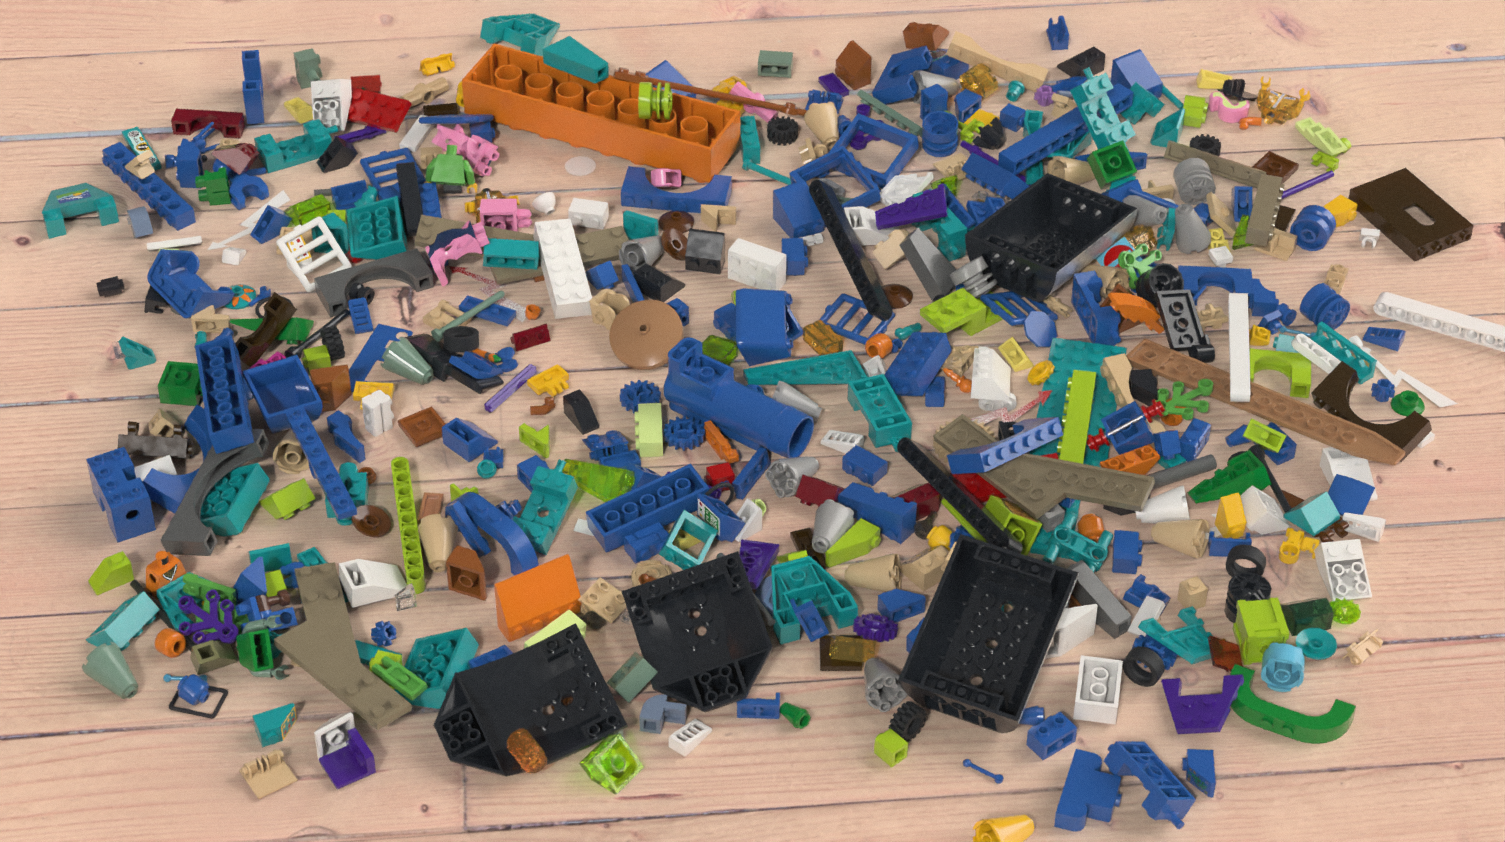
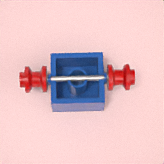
[1086,399,1165,455]

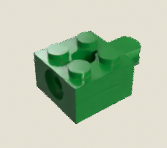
[157,361,203,406]

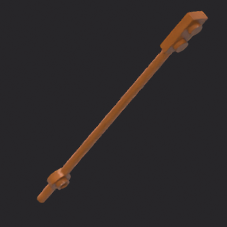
[613,67,807,116]

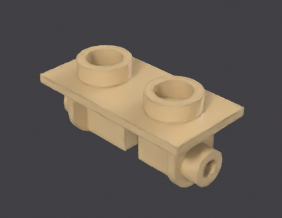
[1342,629,1383,665]

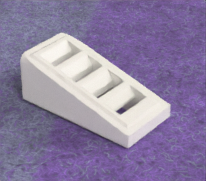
[821,430,864,454]
[1343,513,1386,542]
[668,719,712,757]

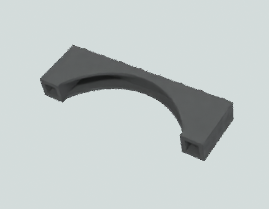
[161,429,269,556]

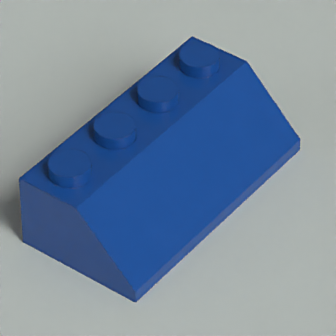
[961,152,1029,199]

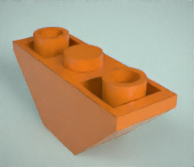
[1100,444,1160,475]

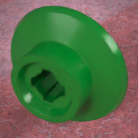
[1390,390,1425,417]

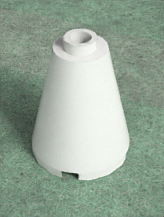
[1135,485,1190,524]

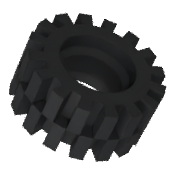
[767,116,798,146]
[1189,134,1221,156]
[320,325,345,361]
[888,701,927,742]

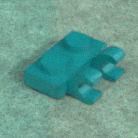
[1156,208,1176,251]

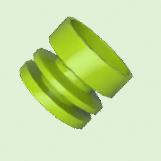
[638,82,673,120]

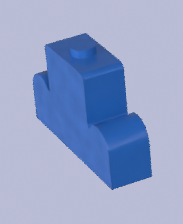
[1054,749,1122,832]

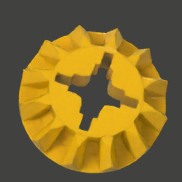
[1027,360,1055,386]

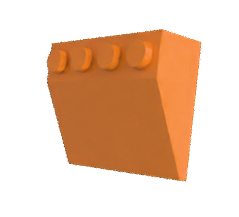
[494,554,581,642]

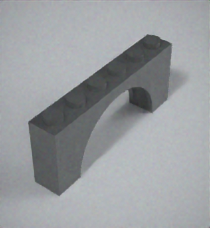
[314,248,434,318]

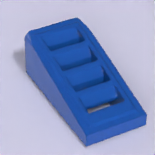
[348,298,374,334]
[1363,327,1406,351]
[925,376,945,407]

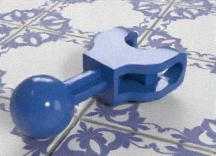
[213,159,269,210]

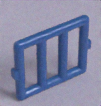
[419,114,494,124]
[360,148,426,192]
[980,291,1058,326]
[816,293,895,345]

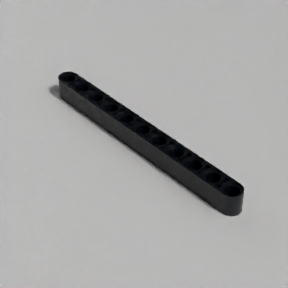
[809,179,893,321]
[897,437,1023,554]

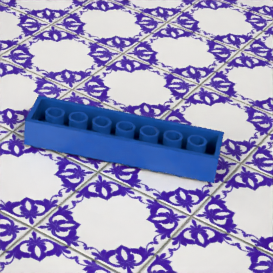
[195,335,254,454]

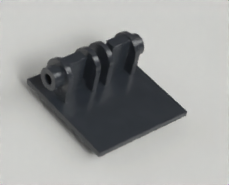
[1217,79,1260,101]

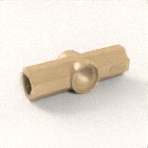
[399,77,449,109]

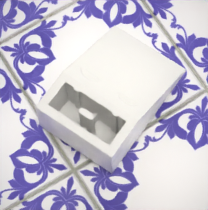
[311,79,352,131]
[844,206,899,246]
[1320,447,1378,501]
[1314,539,1372,602]
[339,559,411,608]
[1045,604,1098,659]

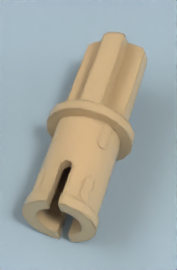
[1042,295,1073,318]

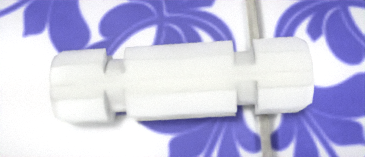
[800,233,823,247]

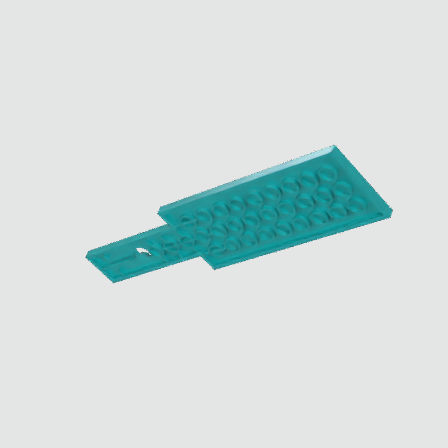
[1029,338,1127,559]

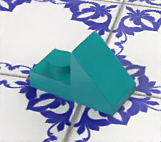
[118,336,157,370]

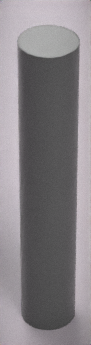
[1145,454,1217,490]

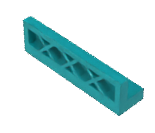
[1310,321,1377,385]

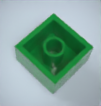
[1087,140,1137,189]

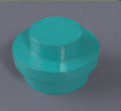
[477,460,497,479]

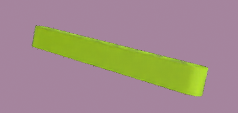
[391,457,426,594]

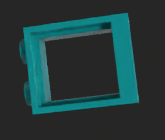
[659,510,718,570]

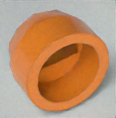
[525,304,540,320]

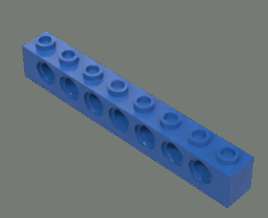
[102,142,196,231]

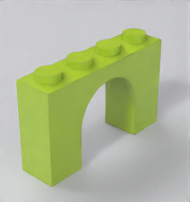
[1249,348,1311,398]

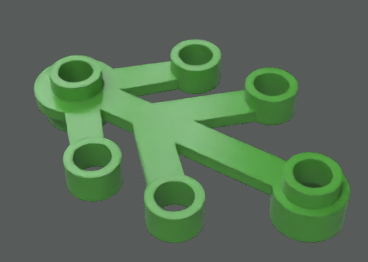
[1118,244,1162,289]
[1156,379,1213,420]

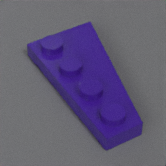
[875,183,948,230]
[740,539,779,589]

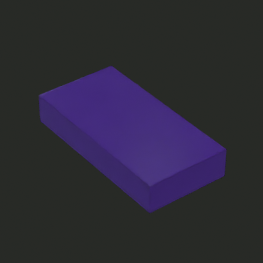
[818,73,849,97]

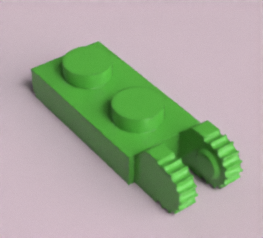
[183,573,236,606]
[372,656,427,701]

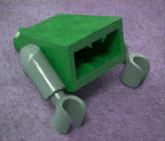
[236,615,289,680]

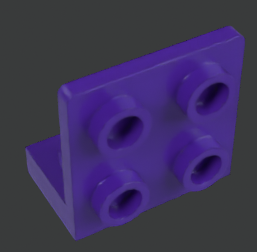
[319,728,376,789]

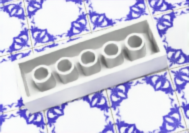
[533,219,592,319]

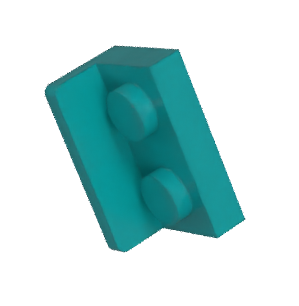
[623,210,659,240]

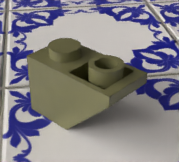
[190,640,237,675]

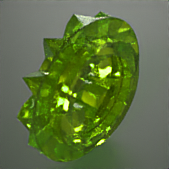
[1327,597,1361,624]

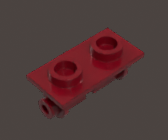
[510,323,551,352]

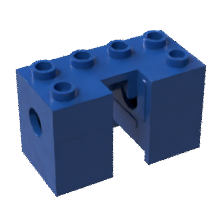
[86,447,156,543]

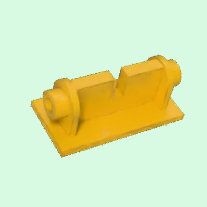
[419,53,455,76]

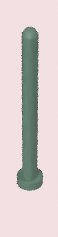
[431,291,505,342]

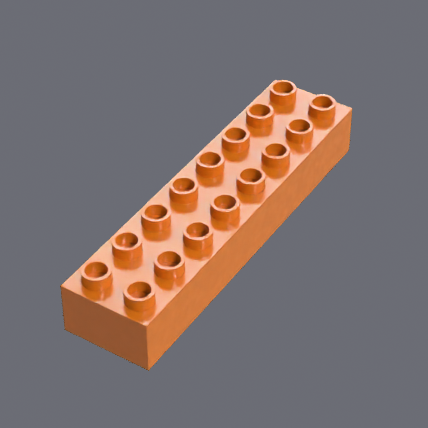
[462,43,740,183]

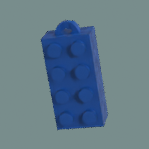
[884,331,952,396]

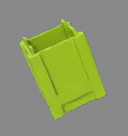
[1232,597,1289,665]

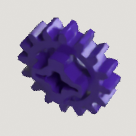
[853,613,898,642]

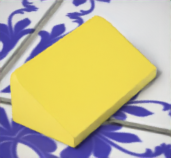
[998,337,1034,372]

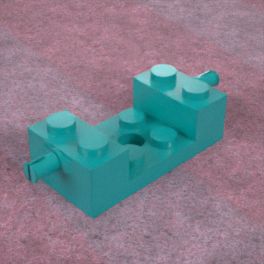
[1070,67,1136,152]
[254,119,338,174]
[911,189,967,262]
[847,374,912,452]
[512,459,578,555]

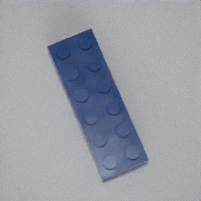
[585,464,710,553]

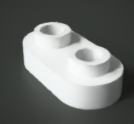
[978,393,1017,411]

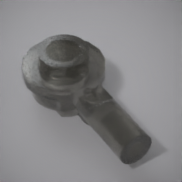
[914,511,938,540]
[579,610,606,629]

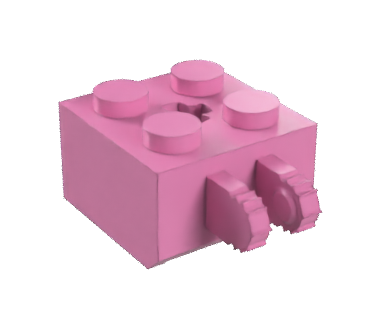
[480,199,532,232]

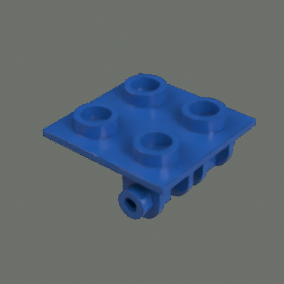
[805,89,844,115]
[582,430,628,461]

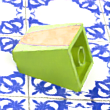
[985,495,1042,556]

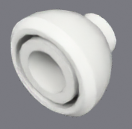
[532,192,556,215]

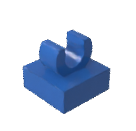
[1258,310,1282,335]
[483,446,504,469]

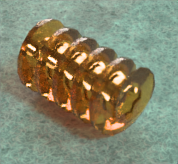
[507,729,548,773]

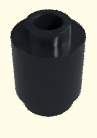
[96,276,125,297]

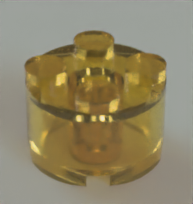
[959,63,998,102]

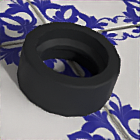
[443,326,479,352]
[1226,544,1266,577]
[1122,646,1165,687]

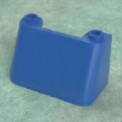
[147,249,235,319]
[736,288,793,366]

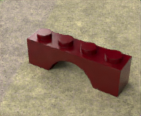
[171,108,245,139]

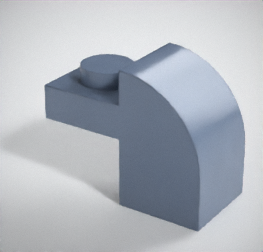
[127,206,153,238]
[639,695,687,734]

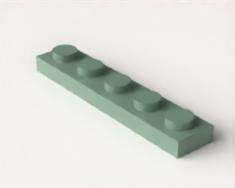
[857,89,922,138]

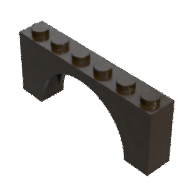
[1311,361,1432,462]

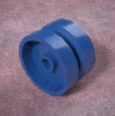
[1290,205,1336,251]

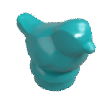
[354,186,378,207]

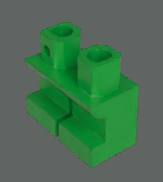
[195,167,231,206]

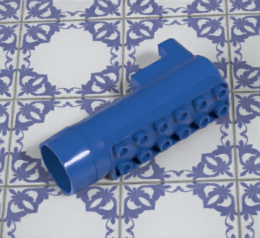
[663,337,814,458]

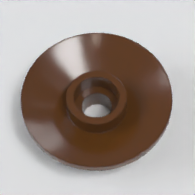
[659,210,694,233]
[661,228,688,261]
[882,284,913,309]
[352,505,391,537]

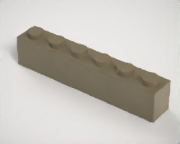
[1245,174,1284,246]

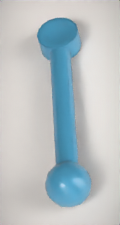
[1279,326,1316,338]
[163,674,208,682]

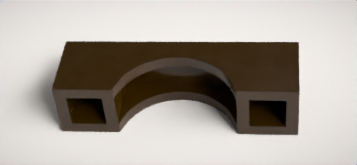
[235,292,297,367]

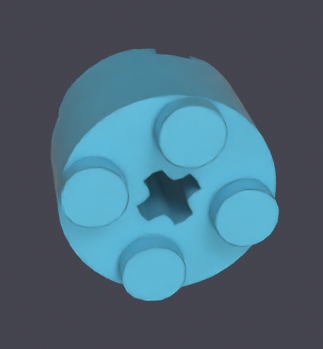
[1261,643,1305,692]

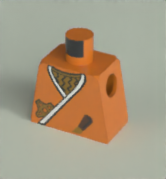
[146,551,186,602]

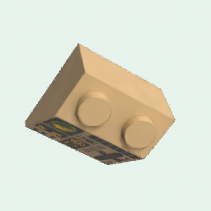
[899,545,949,592]

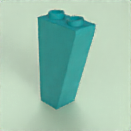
[543,36,609,84]

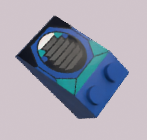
[922,48,969,80]

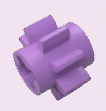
[1034,85,1056,107]

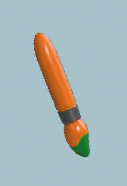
[469,348,501,363]

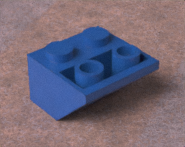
[174,139,204,188]
[442,418,498,462]

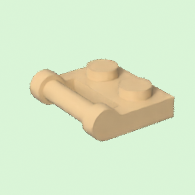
[423,299,472,329]

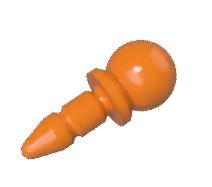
[943,368,972,393]

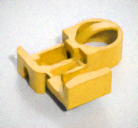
[1279,528,1320,564]

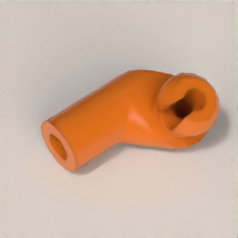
[1239,117,1262,130]

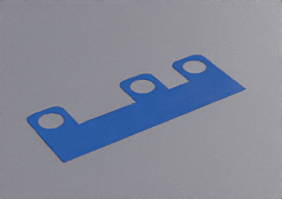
[349,324,413,392]

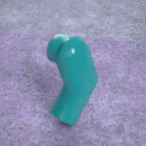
[894,323,922,340]

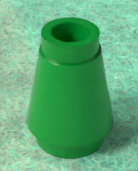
[779,702,811,729]

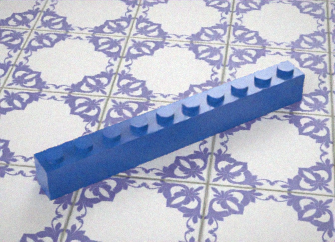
[998,83,1134,175]

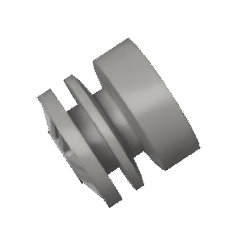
[1173,158,1216,205]
[949,256,998,299]

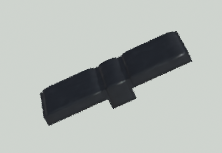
[405,333,504,394]

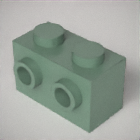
[758,50,793,78]

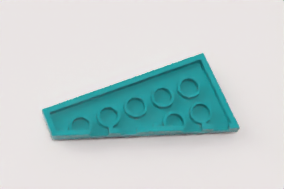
[743,350,867,385]

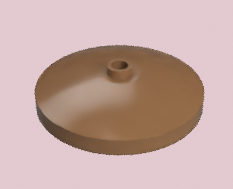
[609,300,684,370]

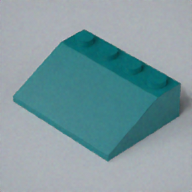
[346,196,408,260]
[200,463,270,537]
[394,628,479,709]

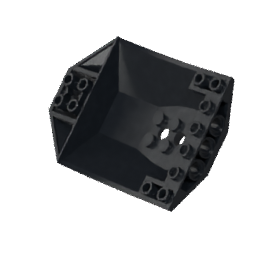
[621,551,773,713]
[434,623,628,777]

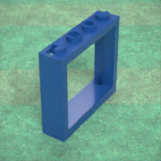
[829,113,919,189]
[789,145,881,228]

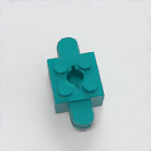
[325,462,369,526]

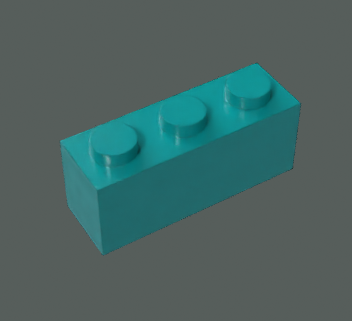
[740,116,760,164]
[483,238,539,270]

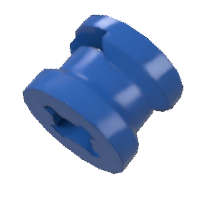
[1275,303,1297,326]

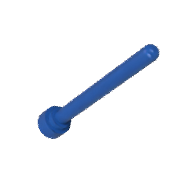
[1127,187,1210,225]

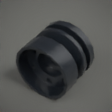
[1136,263,1184,308]
[1224,572,1272,623]

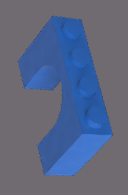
[872,46,933,104]
[242,50,265,124]
[1178,265,1254,309]

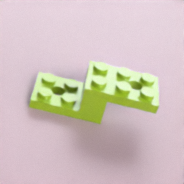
[920,287,1013,336]

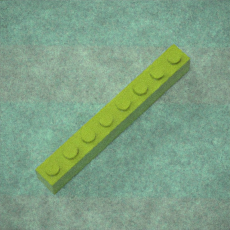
[1057,370,1096,464]

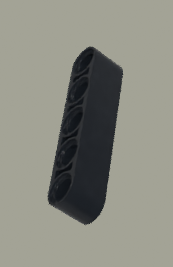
[396,162,423,237]

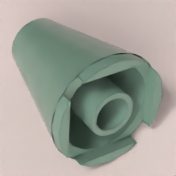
[380,337,434,385]
[82,642,138,699]

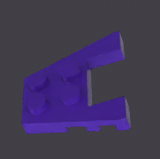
[1161,675,1244,734]

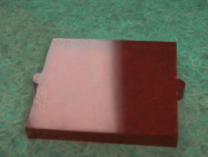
[351,75,382,94]
[1208,636,1243,672]

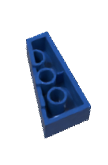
[838,482,917,544]

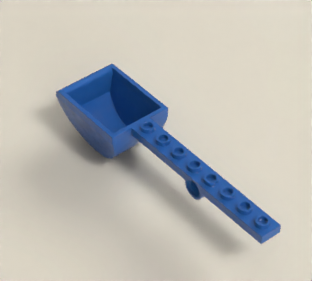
[242,355,357,520]

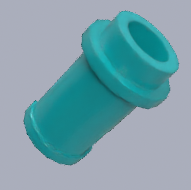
[194,331,207,348]

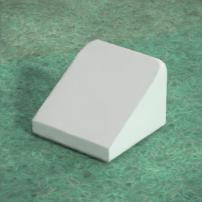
[222,247,247,265]

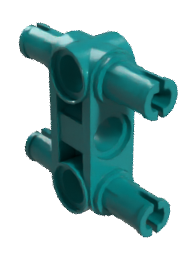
[1042,511,1113,573]

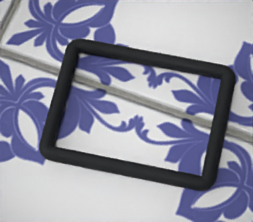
[169,686,228,719]

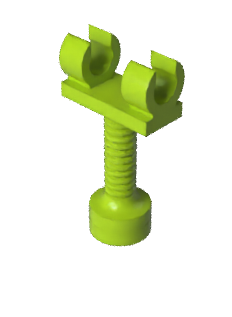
[945,111,985,143]
[1311,138,1351,172]

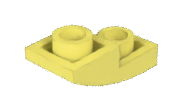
[1208,228,1231,253]

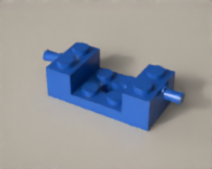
[1071,271,1121,346]
[1104,741,1196,829]

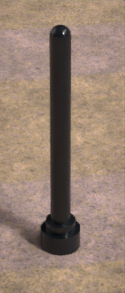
[285,309,350,359]
[1248,445,1292,513]

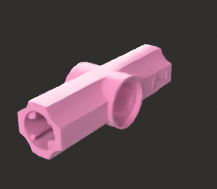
[730,82,778,123]

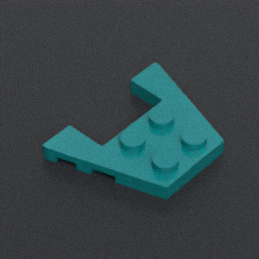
[157,572,239,633]
[1138,606,1222,664]

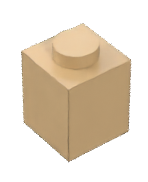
[1177,576,1208,610]

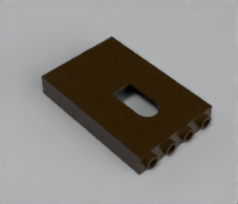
[1348,168,1474,261]

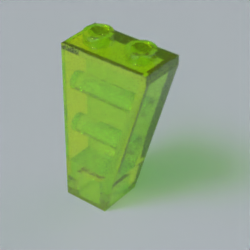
[562,459,635,503]

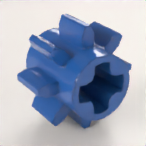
[1371,379,1395,402]
[371,621,397,647]

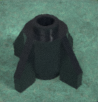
[972,117,1005,150]

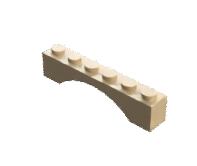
[946,31,1048,92]
[1100,353,1166,449]

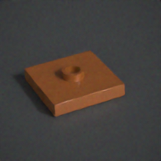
[398,406,446,447]

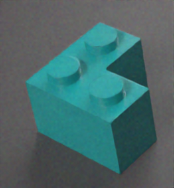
[1120,82,1165,125]

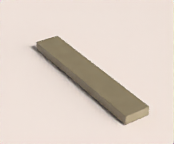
[1164,140,1267,188]

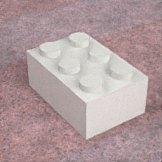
[728,238,786,290]
[1073,655,1123,725]

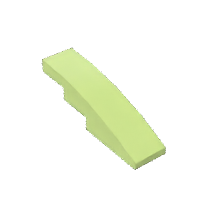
[1295,117,1347,155]

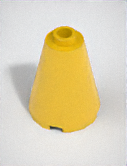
[973,815,1034,842]

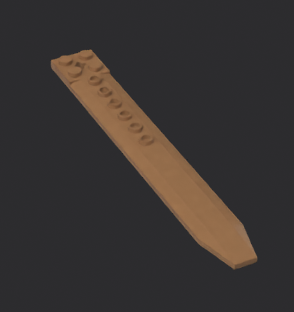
[1126,339,1405,466]

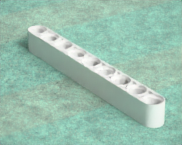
[1373,292,1505,352]
[1228,293,1250,402]

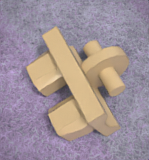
[798,138,828,165]
[1197,303,1228,332]

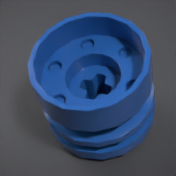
[922,111,958,157]
[1300,283,1350,332]

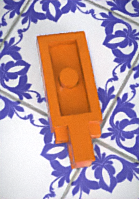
[704,420,739,464]

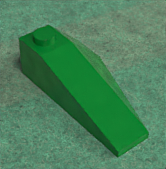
[230,317,314,345]
[1187,450,1271,504]

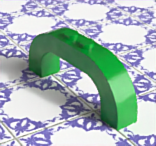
[1230,664,1356,744]

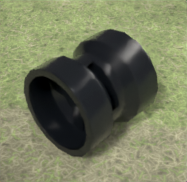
[349,282,375,305]

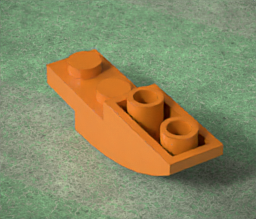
[1108,293,1164,334]

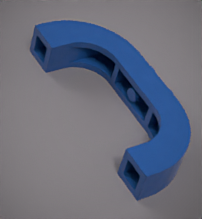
[445,492,539,576]

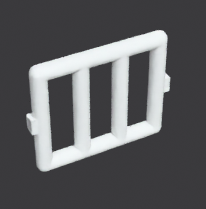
[276,217,352,292]

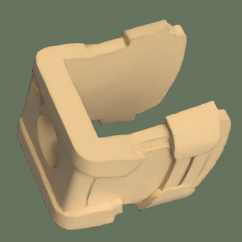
[589,289,630,331]

